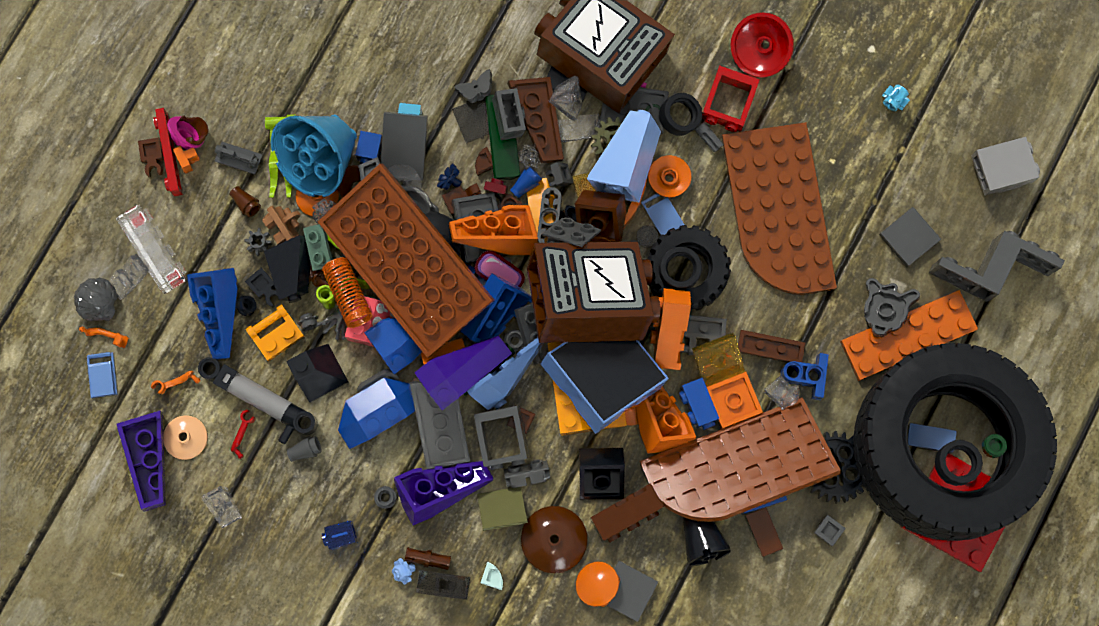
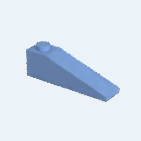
[467,338,544,410]

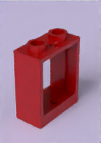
[702,65,760,132]

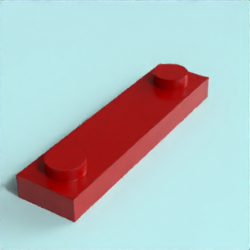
[153,107,183,197]

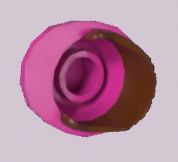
[167,115,209,150]

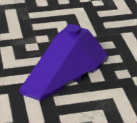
[414,336,512,410]

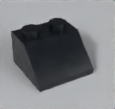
[579,448,625,500]

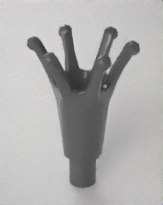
[316,290,356,341]

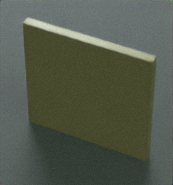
[477,487,528,531]

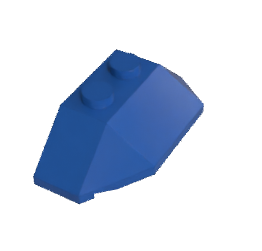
[338,378,415,449]

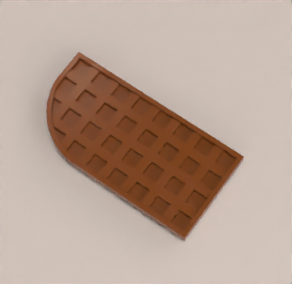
[722,122,837,295]
[640,397,841,522]

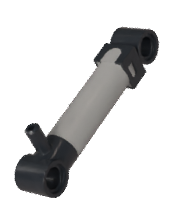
[198,357,318,444]

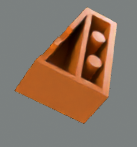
[650,288,691,370]

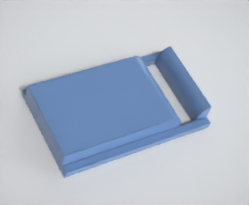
[641,193,684,235]
[87,352,118,398]

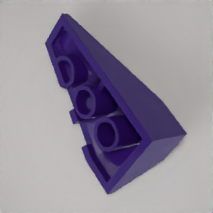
[394,461,494,526]

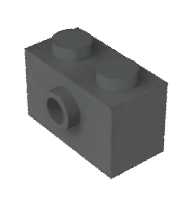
[492,88,526,140]

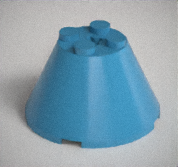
[271,114,357,197]

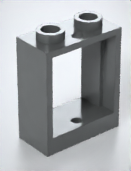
[474,406,530,470]

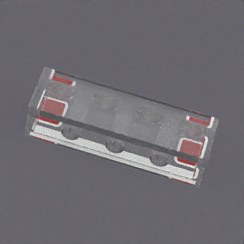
[116,205,187,294]

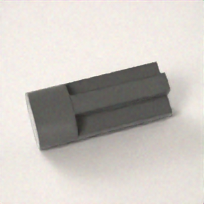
[695,122,724,152]

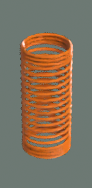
[322,257,373,328]

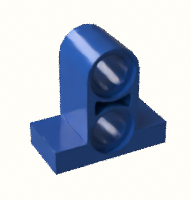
[780,353,829,400]

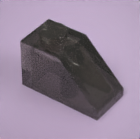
[416,570,470,600]

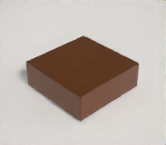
[506,405,536,435]

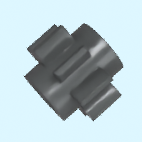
[244,228,273,256]

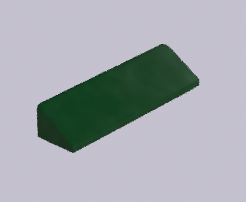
[485,95,520,180]

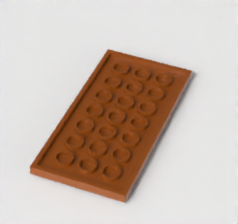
[317,163,494,358]

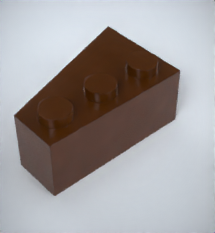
[590,483,664,543]

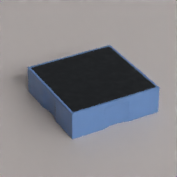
[541,340,669,434]

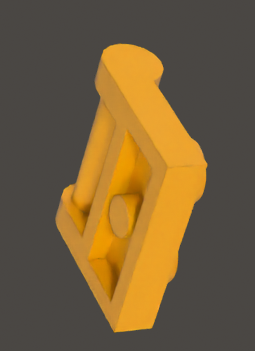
[246,304,305,362]

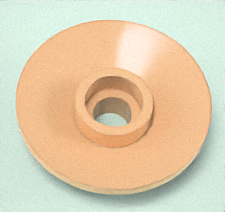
[163,416,208,460]

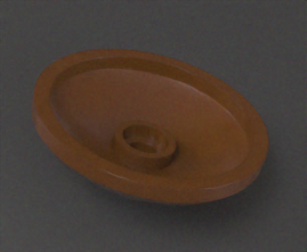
[521,506,587,573]

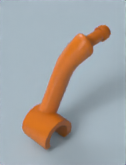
[79,326,129,348]
[151,371,201,394]

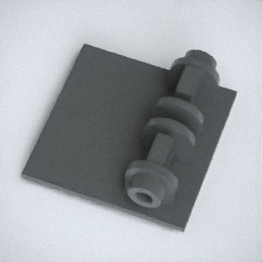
[542,218,602,247]

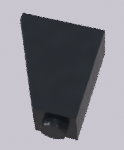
[264,235,311,303]

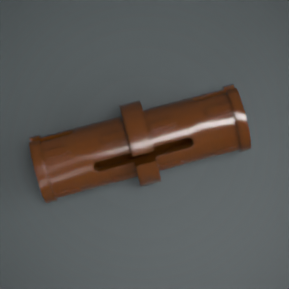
[404,547,451,570]

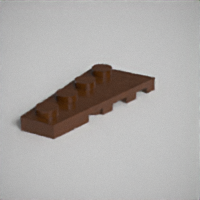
[507,77,564,164]

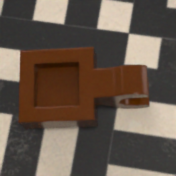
[442,183,482,216]

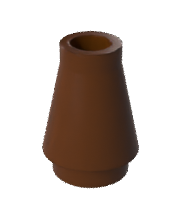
[229,186,261,217]

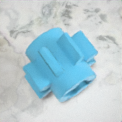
[882,85,910,111]

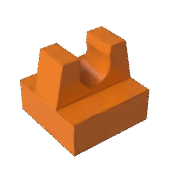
[173,146,200,174]

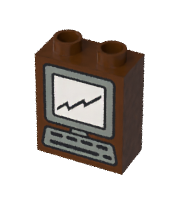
[534,0,675,114]
[527,242,660,343]

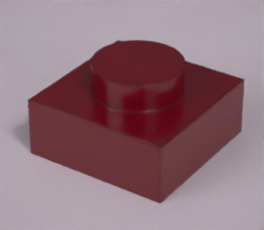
[484,178,508,195]

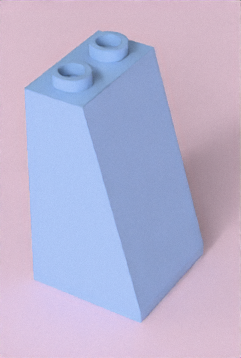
[587,110,661,203]

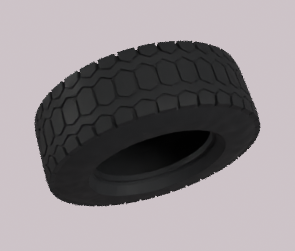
[853,343,1057,541]

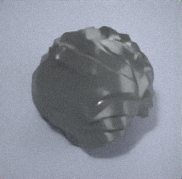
[74,277,118,321]

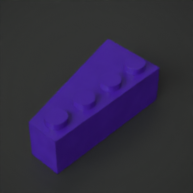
[116,411,166,512]

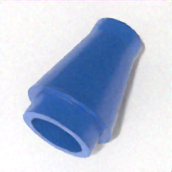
[510,167,542,198]

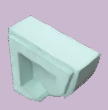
[481,562,503,590]

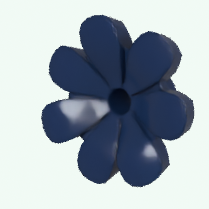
[437,163,462,190]

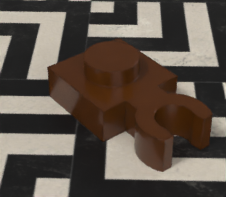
[138,137,164,177]

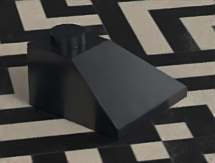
[286,344,349,403]

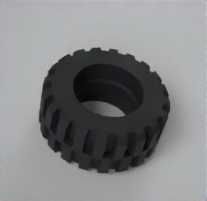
[648,225,731,311]

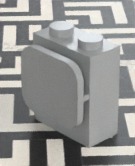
[971,137,1040,196]

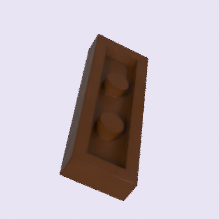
[736,330,805,363]

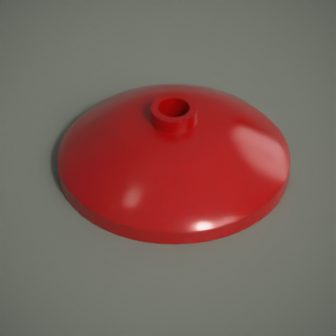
[731,12,794,77]

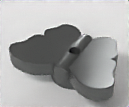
[455,69,492,103]

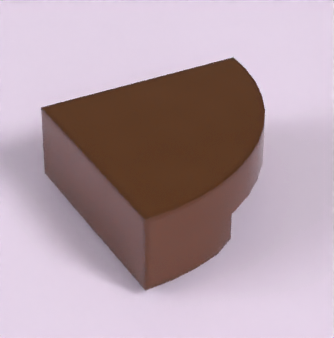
[475,147,493,176]

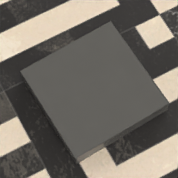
[879,207,941,267]
[607,561,658,622]

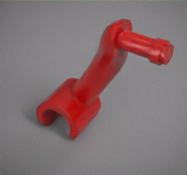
[231,410,255,459]

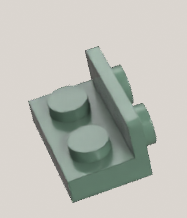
[303,224,333,271]

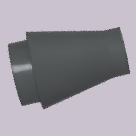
[287,436,322,462]

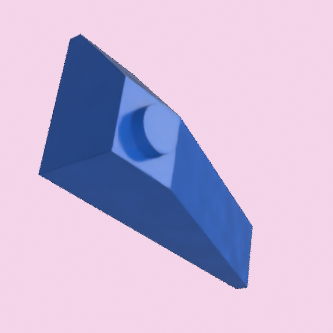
[187,268,237,359]
[364,317,422,374]

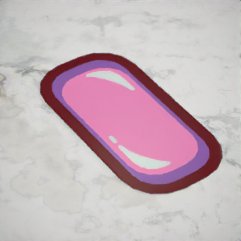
[474,251,525,287]

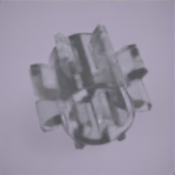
[312,198,336,224]

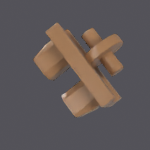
[262,206,301,244]

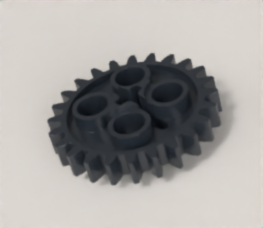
[810,431,864,504]

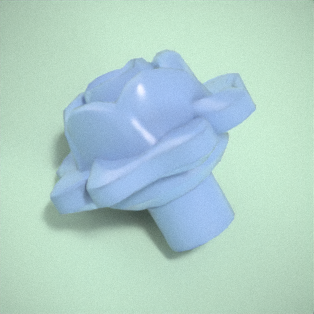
[392,558,416,585]

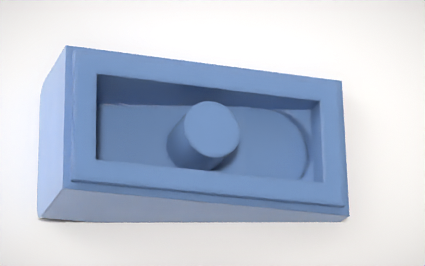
[907,423,957,453]

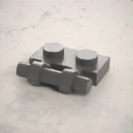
[680,315,727,358]

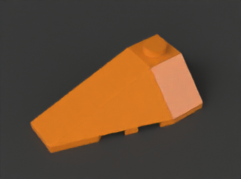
[449,205,538,255]
[636,386,696,454]

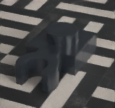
[245,267,278,308]

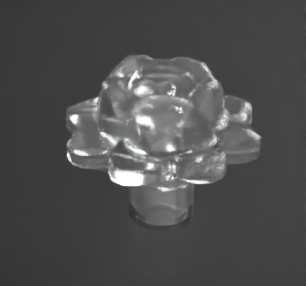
[518,144,541,168]

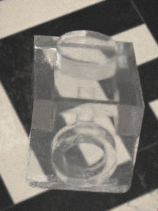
[765,375,799,410]

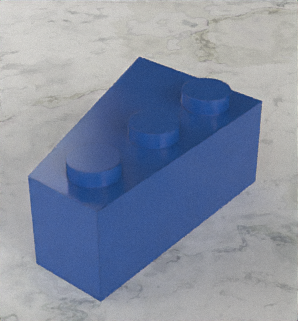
[460,273,532,343]

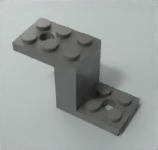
[929,231,1065,302]

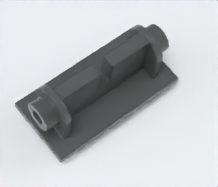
[215,142,262,175]
[504,459,550,489]

